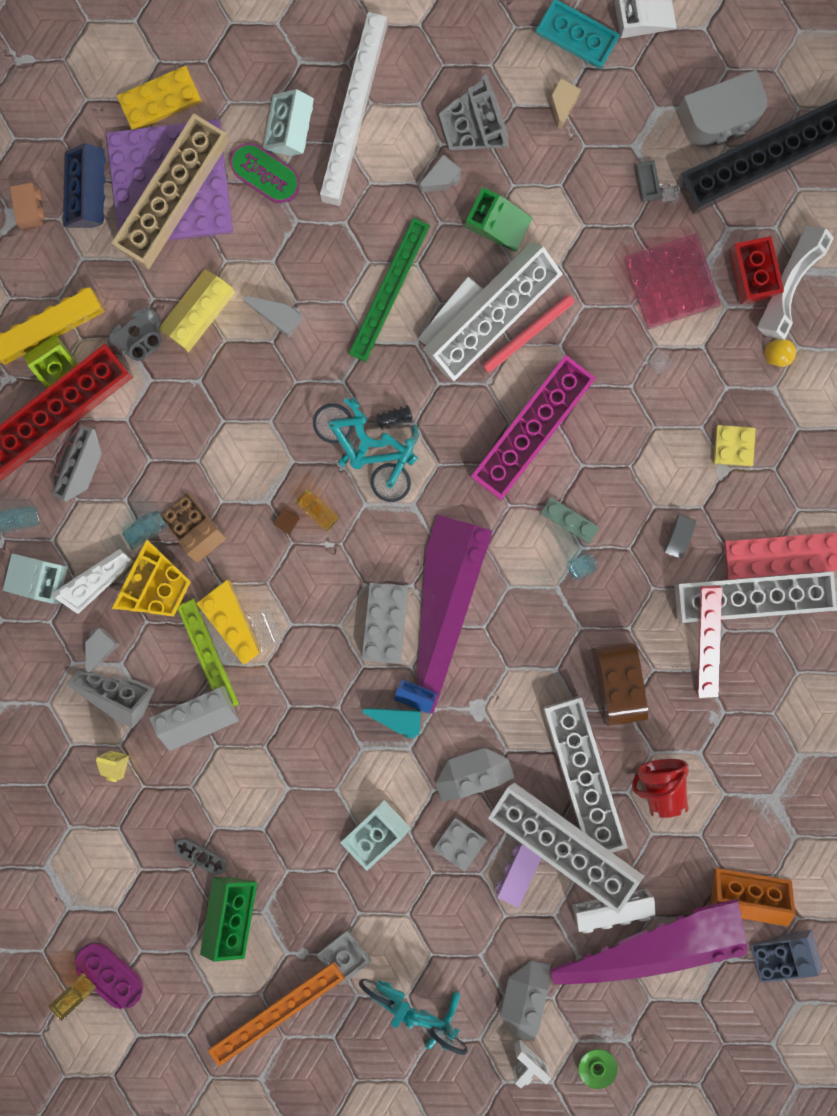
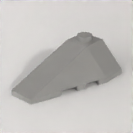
[67,670,154,728]

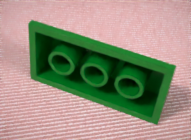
[200,877,257,962]

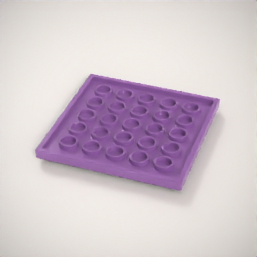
[106,119,233,241]

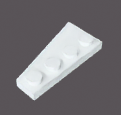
[52,549,134,614]

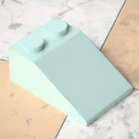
[340,800,411,871]

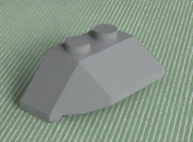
[51,424,102,502]
[436,747,515,802]
[500,960,550,1042]

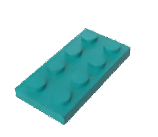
[535,0,620,70]

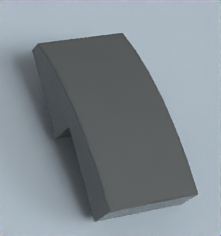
[664,514,696,559]

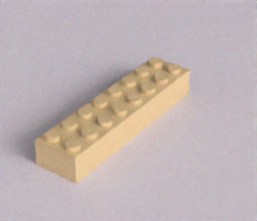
[111,113,230,270]

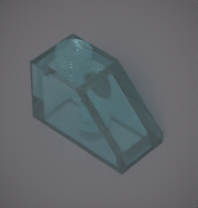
[0,506,40,534]
[566,553,597,581]

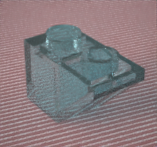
[122,510,167,549]

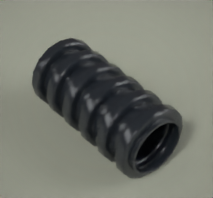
[376,405,413,430]

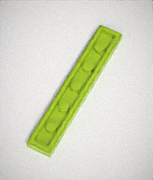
[178,599,239,706]

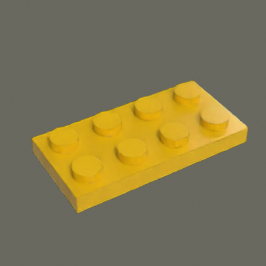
[117,65,202,130]

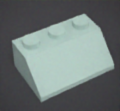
[263,89,314,156]

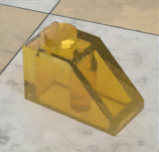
[295,488,339,532]
[48,973,96,1021]

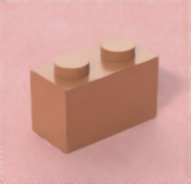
[10,183,45,229]

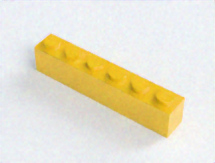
[0,287,105,365]

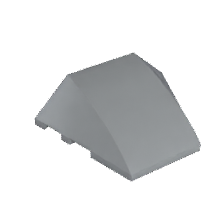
[439,74,509,151]

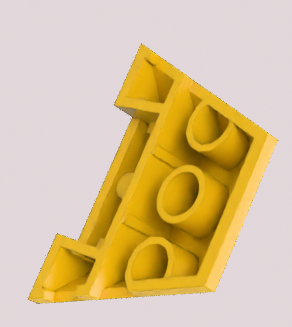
[112,539,191,616]

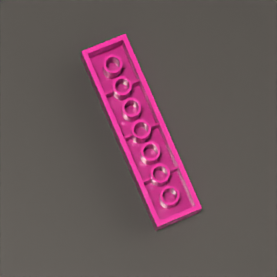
[470,355,596,501]

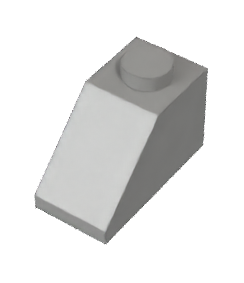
[419,155,462,193]
[85,628,119,672]

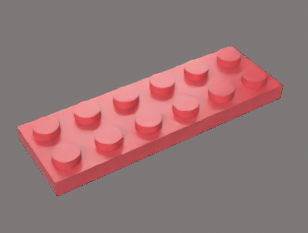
[724,532,837,580]

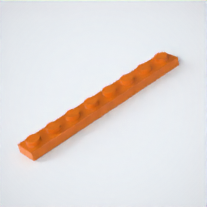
[208,961,345,1067]

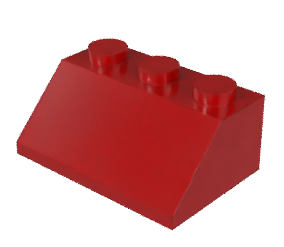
[728,236,784,305]

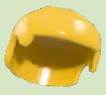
[764,339,797,367]

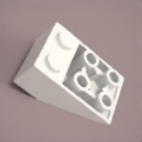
[614,0,677,38]

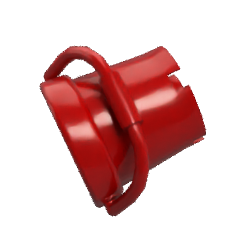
[632,759,689,818]

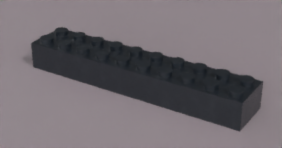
[677,99,837,215]

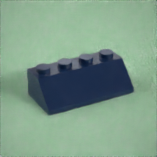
[63,143,106,228]

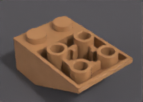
[160,492,227,563]

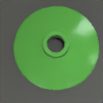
[578,1049,618,1089]

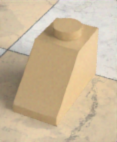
[550,79,581,129]

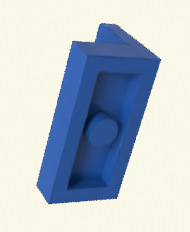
[394,679,437,713]

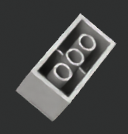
[677,70,767,147]

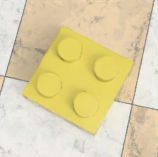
[713,425,756,467]

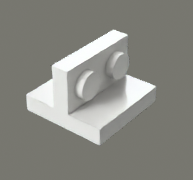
[512,1039,551,1088]

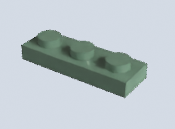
[540,497,599,544]

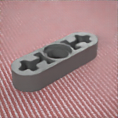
[174,838,227,875]

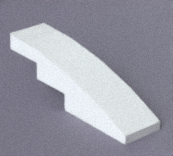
[418,277,483,345]

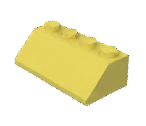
[158,269,235,352]

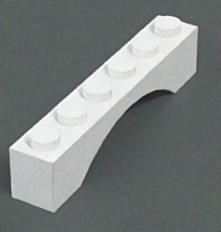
[757,226,834,340]

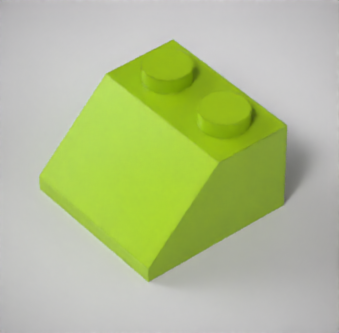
[24,334,77,388]

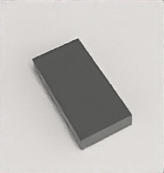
[635,160,662,202]

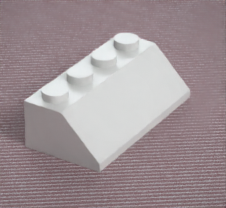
[572,888,655,933]

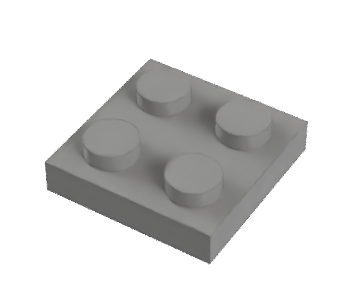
[433,817,487,872]
[317,929,371,986]

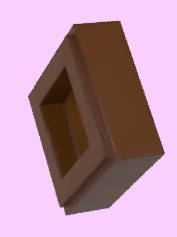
[273,508,300,535]

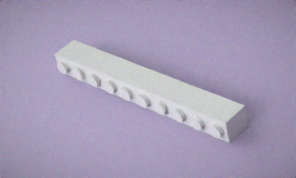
[320,12,387,206]

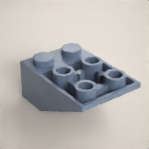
[750,930,822,983]

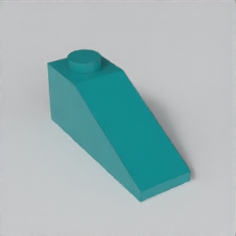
[363,707,421,738]

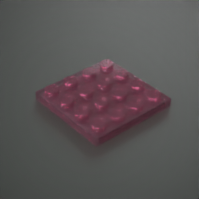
[624,233,721,330]

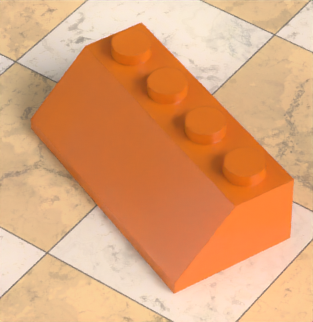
[711,868,796,926]

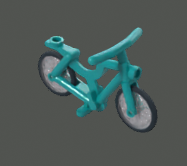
[313,397,419,502]
[359,979,467,1055]

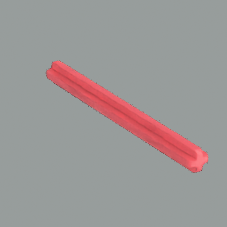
[482,295,574,373]

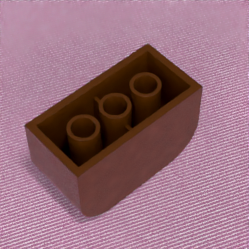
[592,642,648,726]

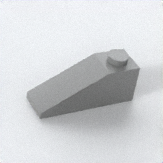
[243,296,303,338]

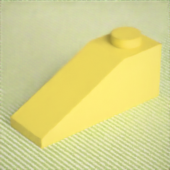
[96,751,129,782]

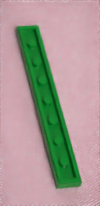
[349,218,430,363]

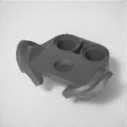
[107,308,162,361]

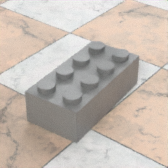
[362,583,409,664]

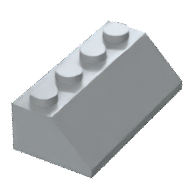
[149,686,240,751]

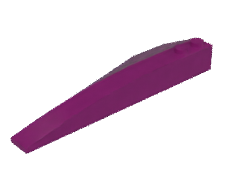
[417,515,493,714]
[550,899,747,985]

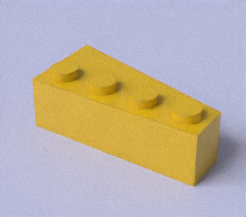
[196,580,261,665]

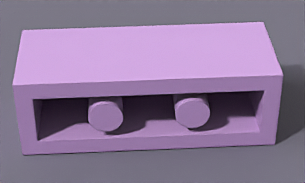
[495,842,541,908]

